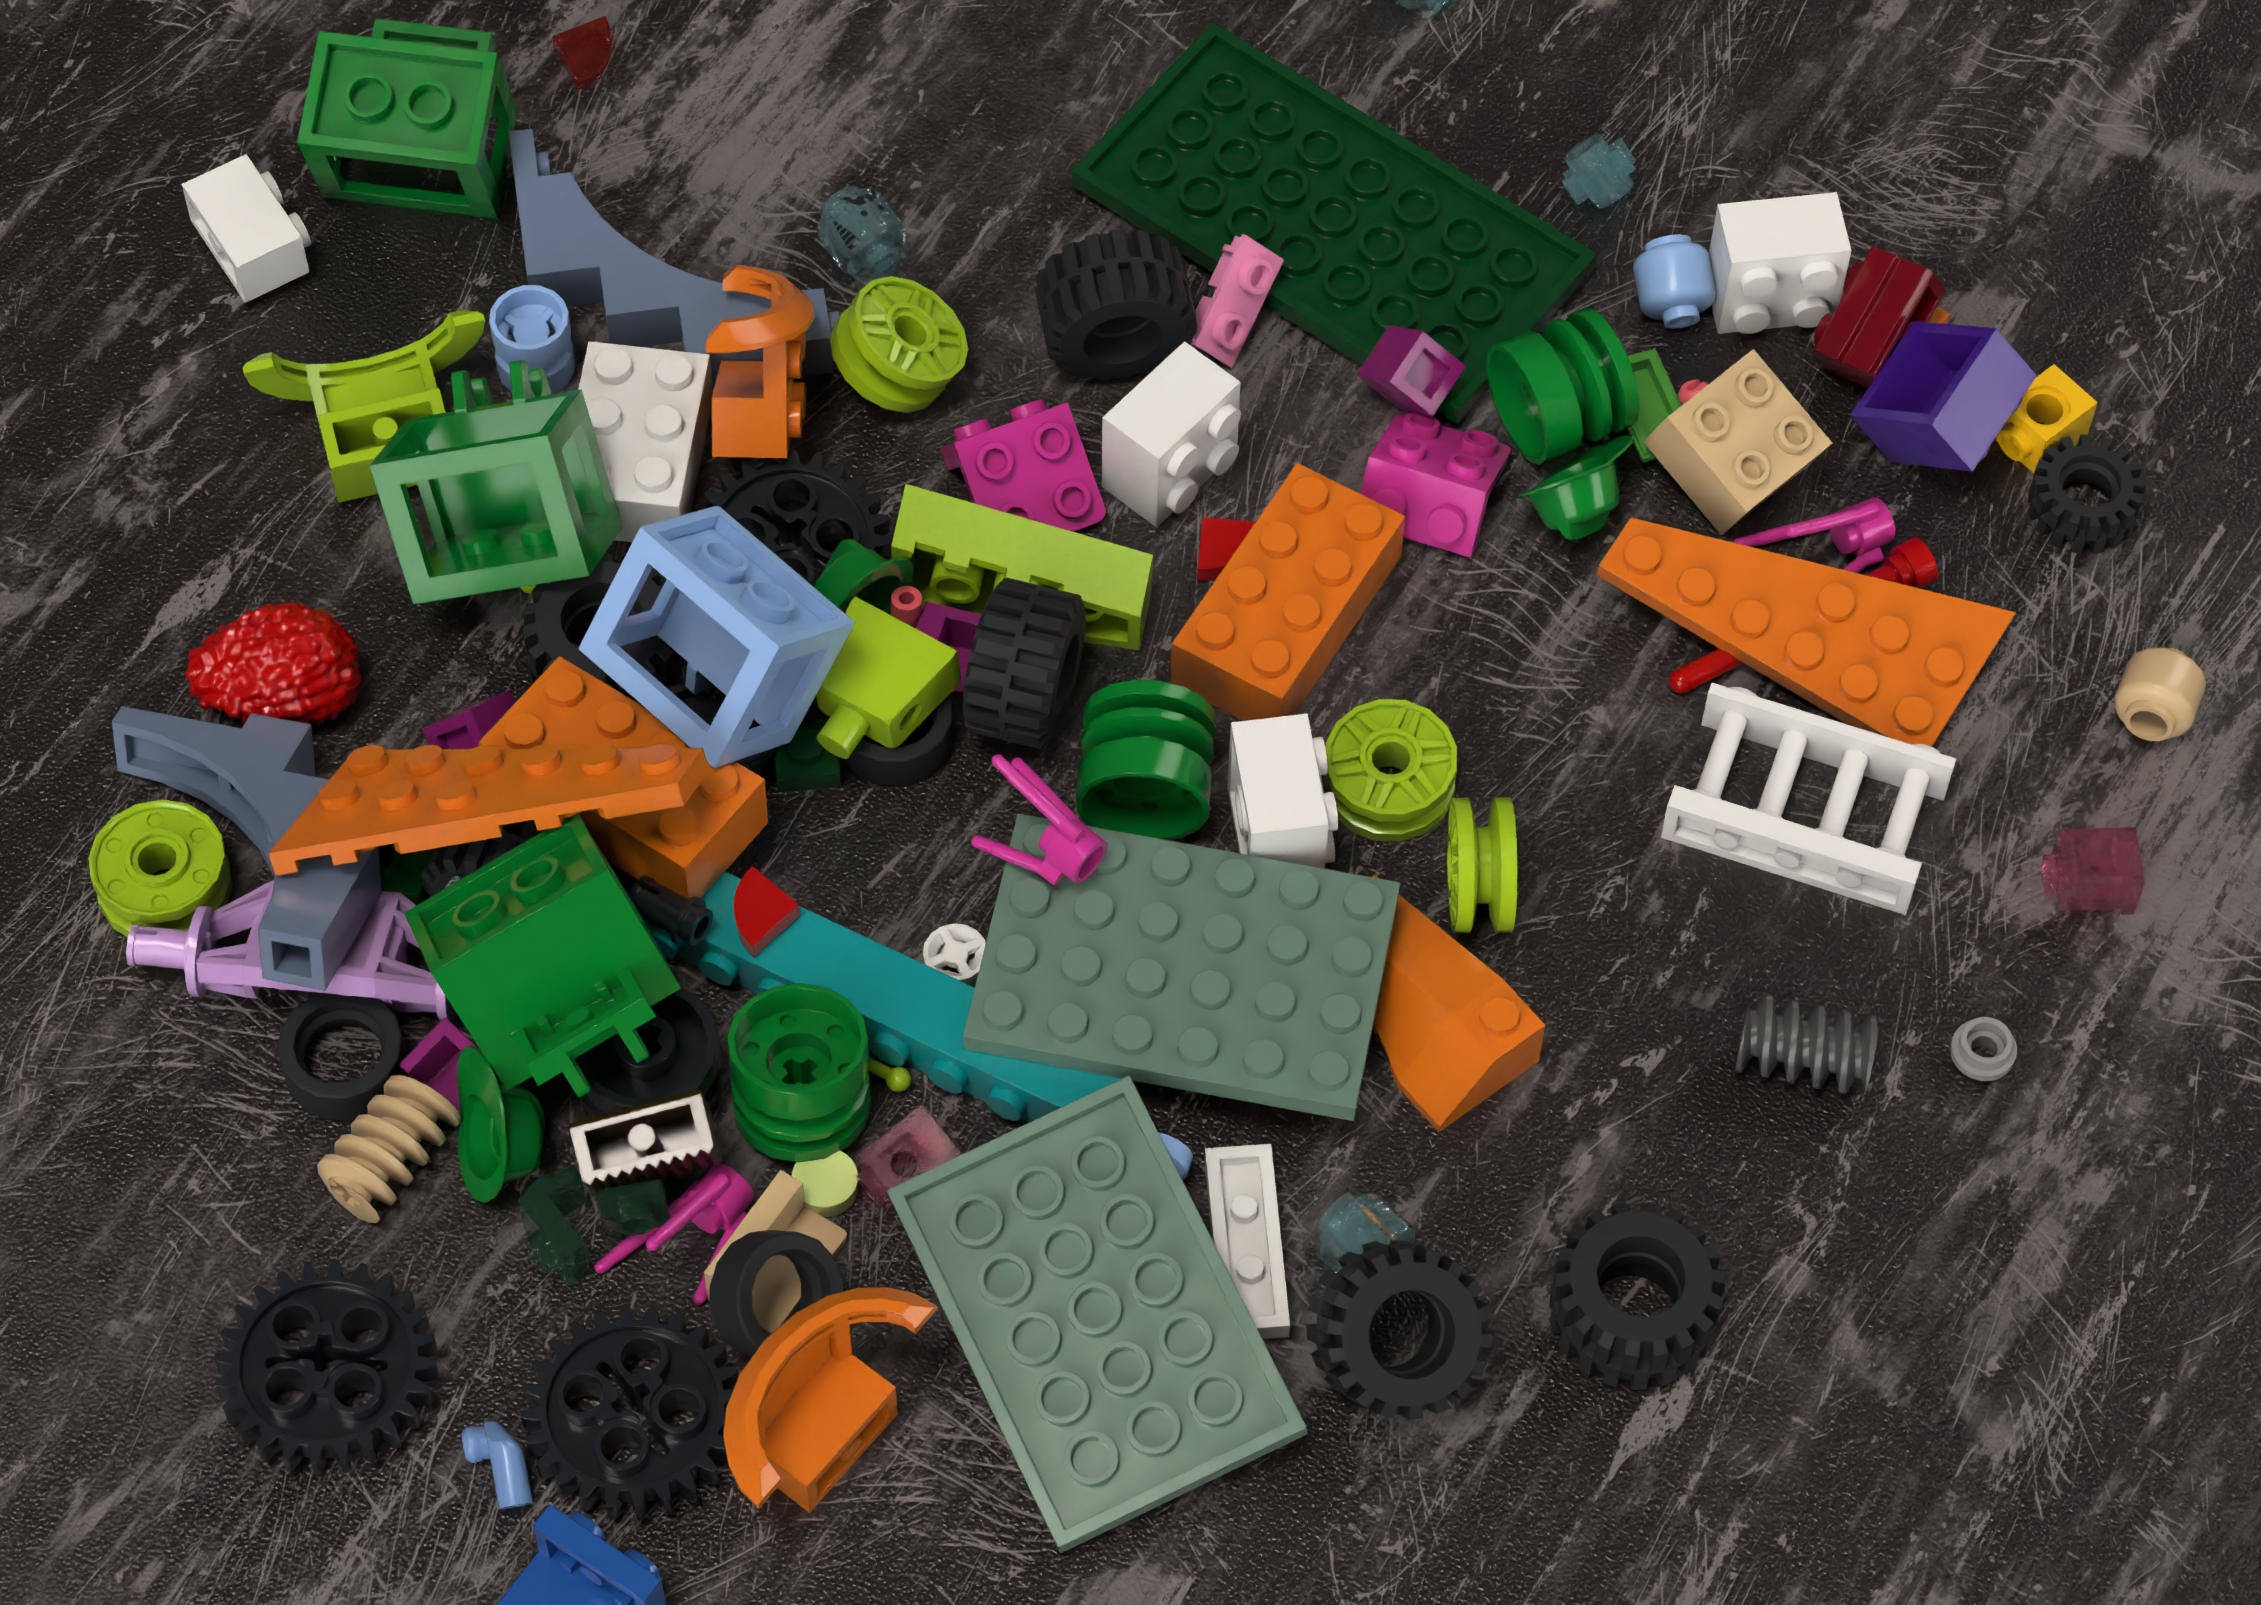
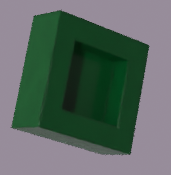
[773,720,841,793]

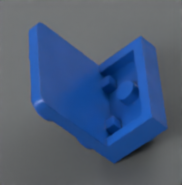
[496,1504,666,1605]

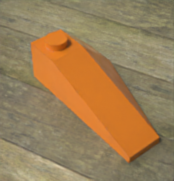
[1372,875,1545,1133]

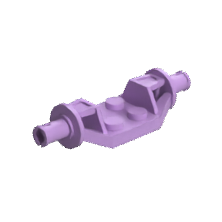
[126,880,455,1021]

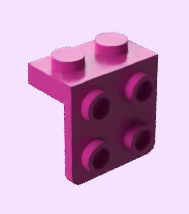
[940,398,1106,532]
[1360,412,1511,558]

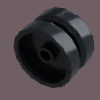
[575,987,723,1118]

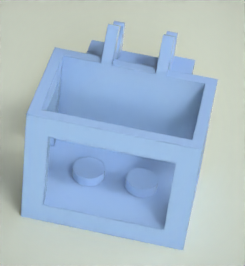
[578,505,855,768]

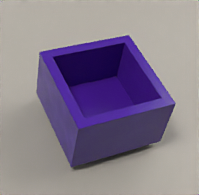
[1850,321,2037,472]

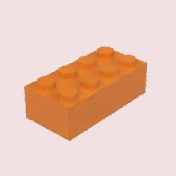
[1170,463,1406,721]
[478,656,768,899]

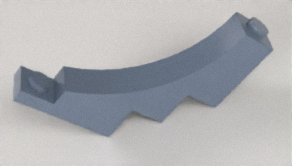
[509,129,840,388]

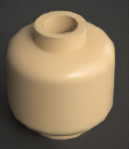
[2114,647,2206,741]

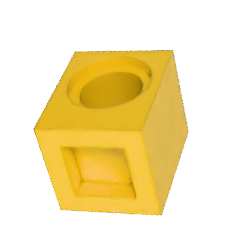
[1995,364,2098,474]

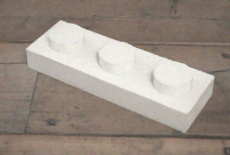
[1204,1144,1290,1339]

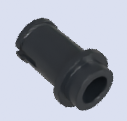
[628,875,713,946]

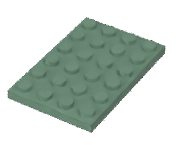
[963,813,1401,1121]
[887,1075,1308,1554]

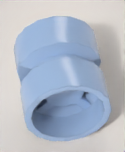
[489,285,575,394]

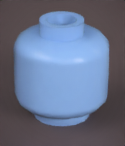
[1633,234,1716,329]

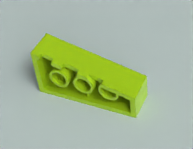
[891,484,1153,650]

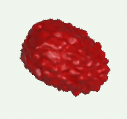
[185,602,362,725]

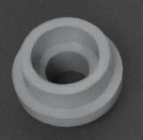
[1950,1017,2017,1081]

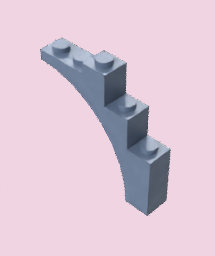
[112,706,382,991]

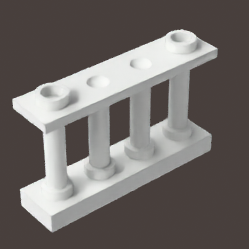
[1661,683,1956,915]

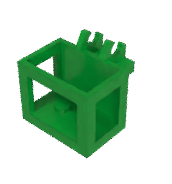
[297,18,517,219]
[369,360,623,604]
[404,813,681,1098]

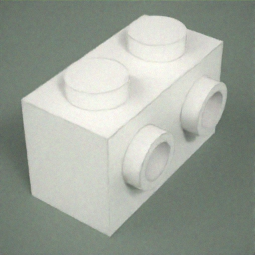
[182,154,311,303]

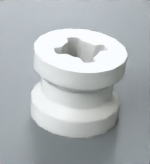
[923,923,986,988]

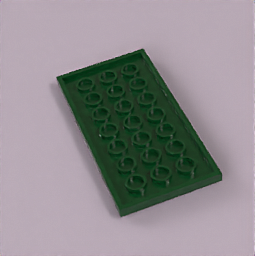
[1071,22,1597,424]

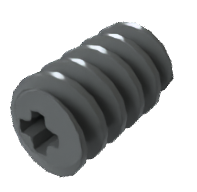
[1735,993,1879,1096]

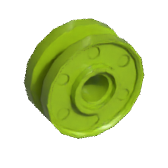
[829,276,968,413]
[1324,699,1457,842]
[1447,797,1517,933]
[88,799,233,937]

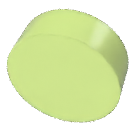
[792,1150,859,1217]

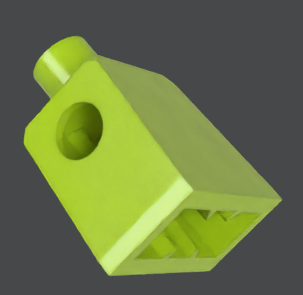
[816,596,962,759]

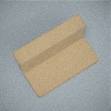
[704,1170,847,1335]

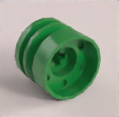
[1486,307,1640,465]
[1076,680,1216,841]
[727,983,871,1163]

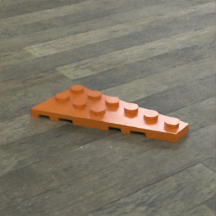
[1596,518,2016,747]
[268,744,709,876]

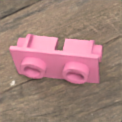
[1189,234,1284,368]

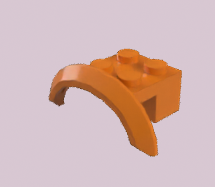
[706,265,815,458]
[723,1287,938,1513]

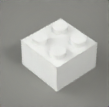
[1709,192,1851,334]
[1102,341,1241,528]
[1227,713,1338,869]

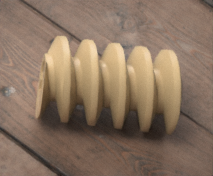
[317,1075,462,1223]

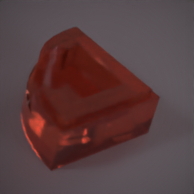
[552,16,612,90]

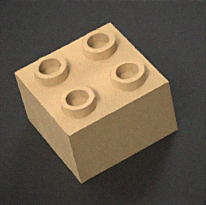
[1643,349,1833,536]

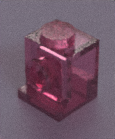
[2041,827,2145,915]
[856,1104,962,1207]

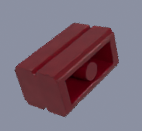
[1813,246,1946,388]

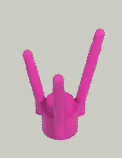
[1733,497,1896,573]
[971,754,1108,886]
[594,1164,754,1305]

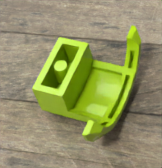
[242,310,485,503]

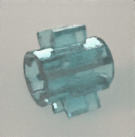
[1562,134,1636,208]

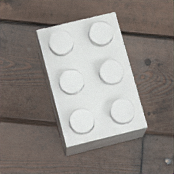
[578,341,713,542]

